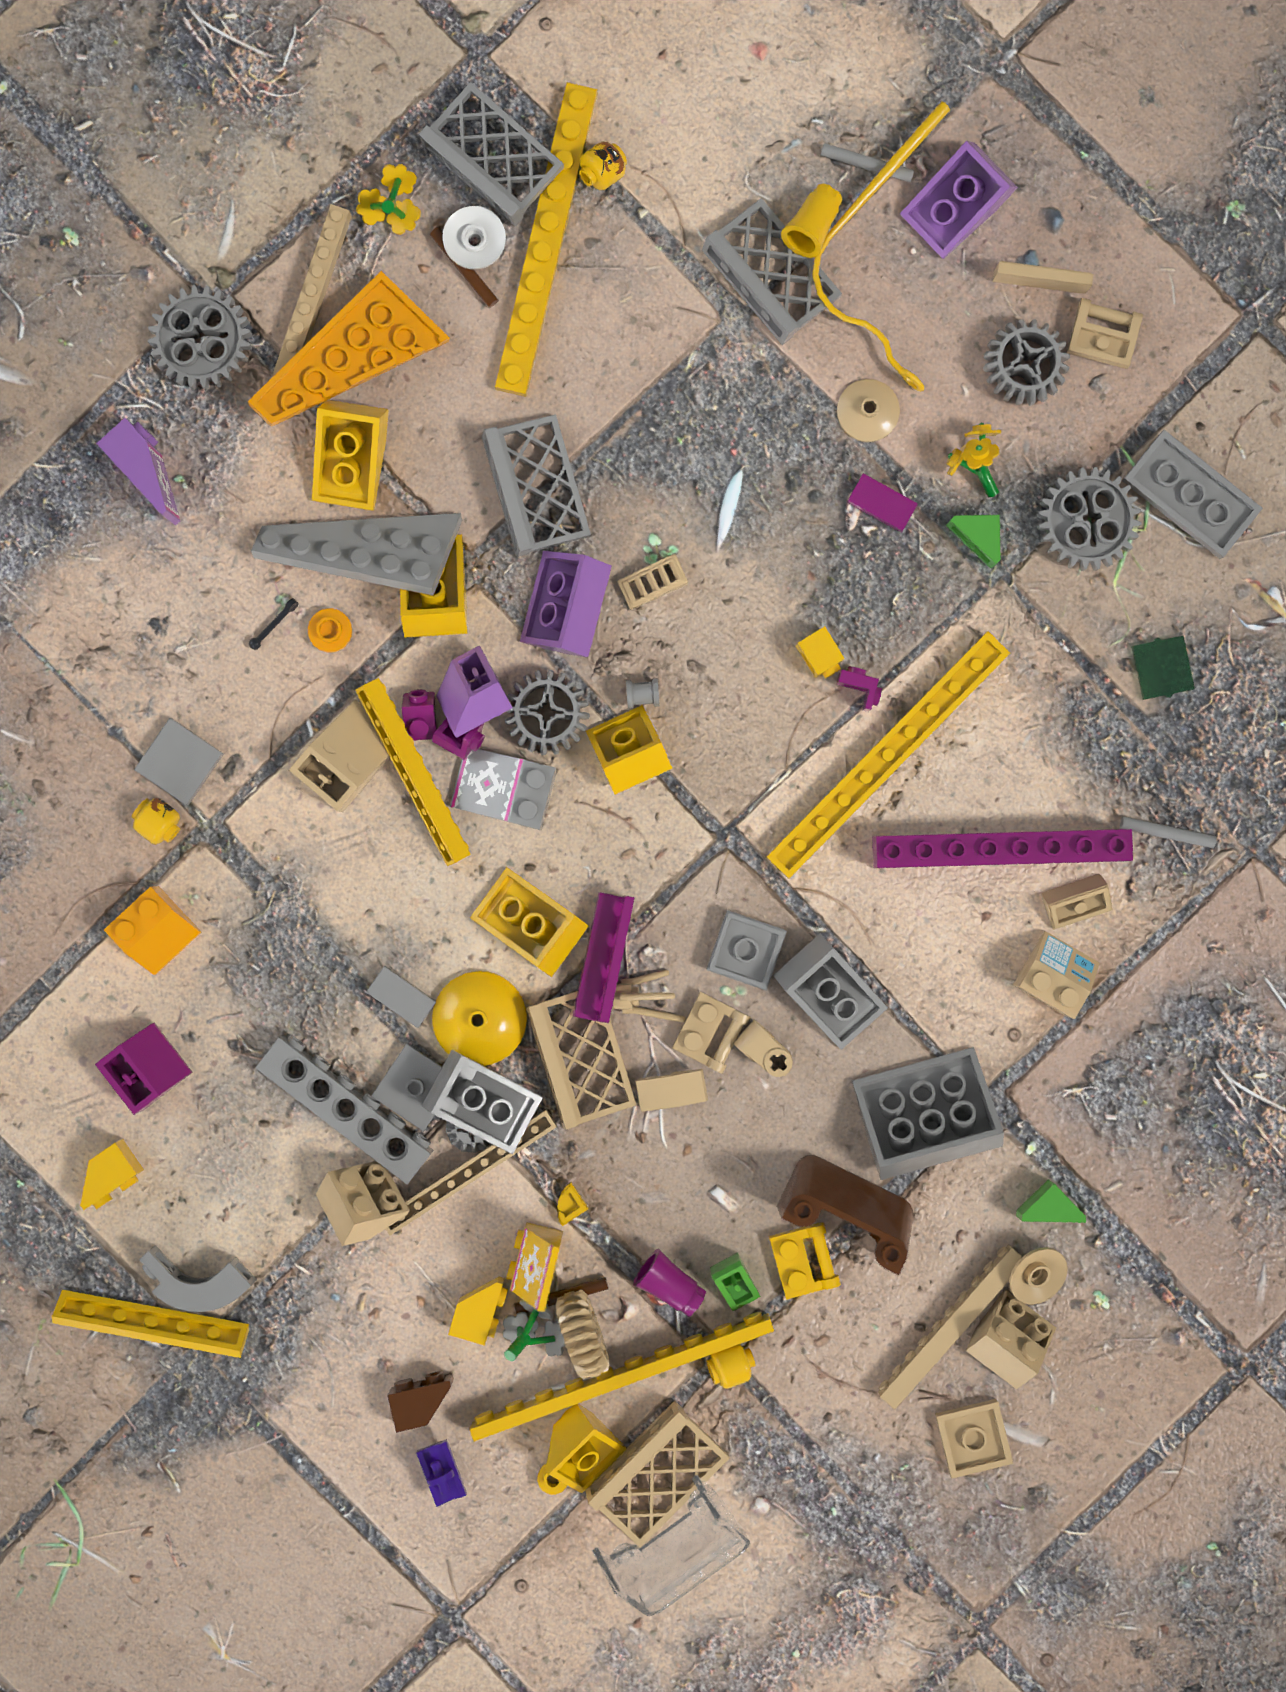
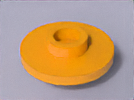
[308,608,352,653]

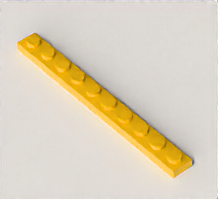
[495,82,598,397]
[766,631,1010,879]
[469,1312,774,1442]

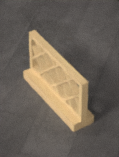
[526,991,637,1130]
[585,1401,730,1548]

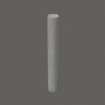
[820,143,914,183]
[1120,816,1217,848]

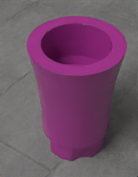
[633,1248,706,1317]

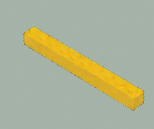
[355,678,471,866]

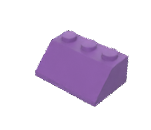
[520,551,612,658]

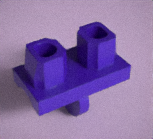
[416,1439,467,1507]

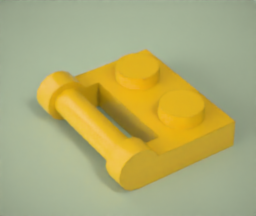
[769,1222,841,1300]

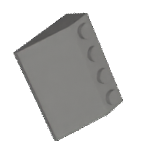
[852,1047,1004,1180]

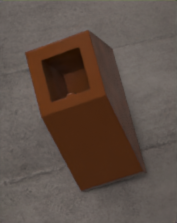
[387,1371,454,1433]

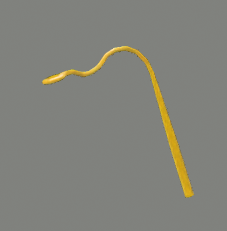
[812,101,950,392]

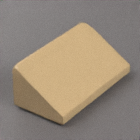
[1041,874,1113,930]

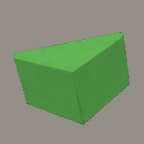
[946,515,1001,568]
[1016,1179,1086,1223]
[710,1252,761,1311]

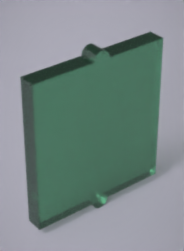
[1131,635,1195,700]

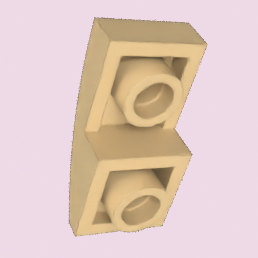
[636,1069,708,1112]

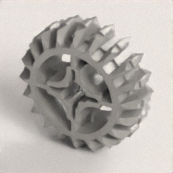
[983,319,1070,406]
[505,670,590,755]

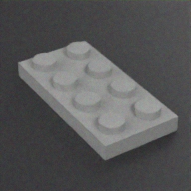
[1122,430,1263,559]

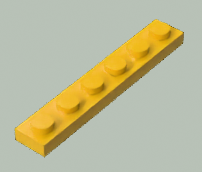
[52,1290,249,1358]

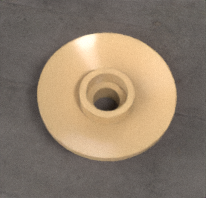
[837,379,900,442]
[1009,1247,1068,1305]

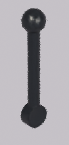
[249,598,299,650]

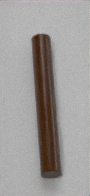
[430,227,499,308]
[514,1277,609,1314]

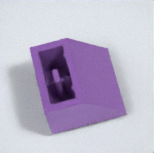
[436,645,513,738]

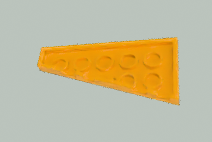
[248,271,450,427]

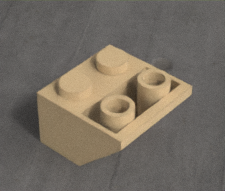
[316,1161,410,1246]
[966,1290,1056,1389]

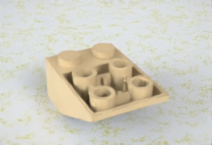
[289,700,390,813]

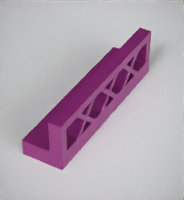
[573,892,635,1023]

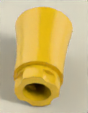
[781,183,842,258]

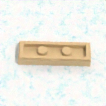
[992,261,1094,294]

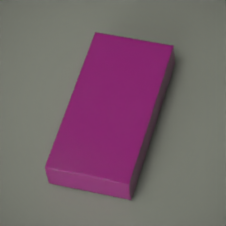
[847,473,918,533]

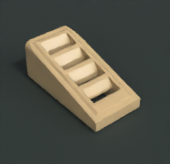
[617,554,688,611]

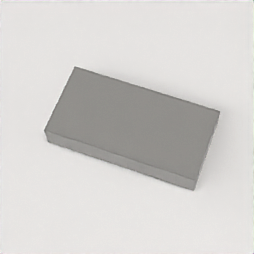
[366,966,436,1028]

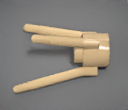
[613,970,686,1022]

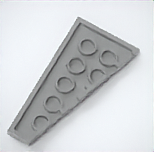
[251,513,462,595]

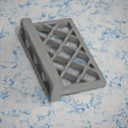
[418,82,564,227]
[702,198,842,345]
[482,414,591,557]

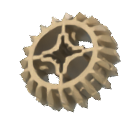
[555,1290,609,1379]

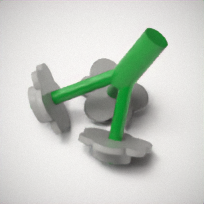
[503,1299,566,1361]

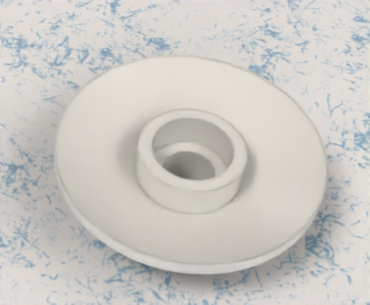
[442,206,506,269]

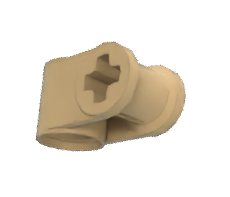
[733,1020,793,1077]

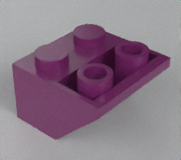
[95,1022,193,1115]

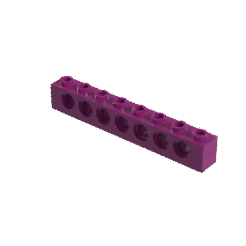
[872,829,1133,868]

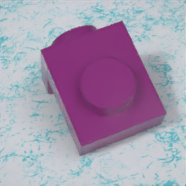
[836,666,882,712]
[401,689,437,740]
[432,718,485,760]

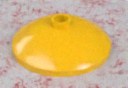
[432,971,527,1066]

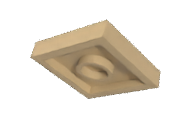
[935,1399,1013,1479]

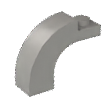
[139,1245,257,1312]

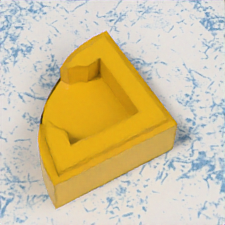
[557,1181,589,1226]

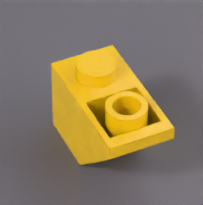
[80,1139,144,1210]
[448,1276,508,1346]

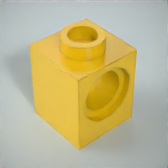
[796,626,845,679]

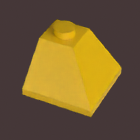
[545,1404,627,1493]

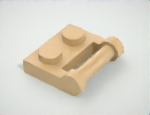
[1066,298,1143,369]
[672,991,751,1074]

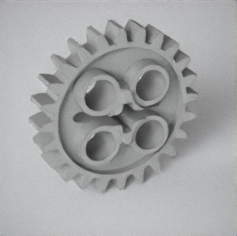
[148,285,253,390]
[1037,467,1142,571]

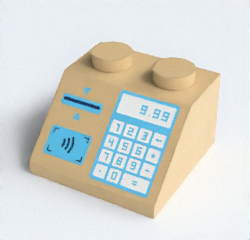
[1013,931,1100,1019]

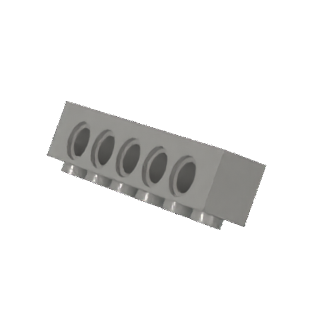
[256,1035,434,1184]

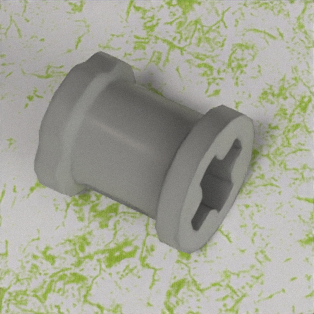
[626,678,659,709]

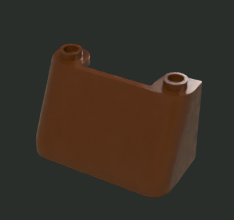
[777,1155,914,1276]

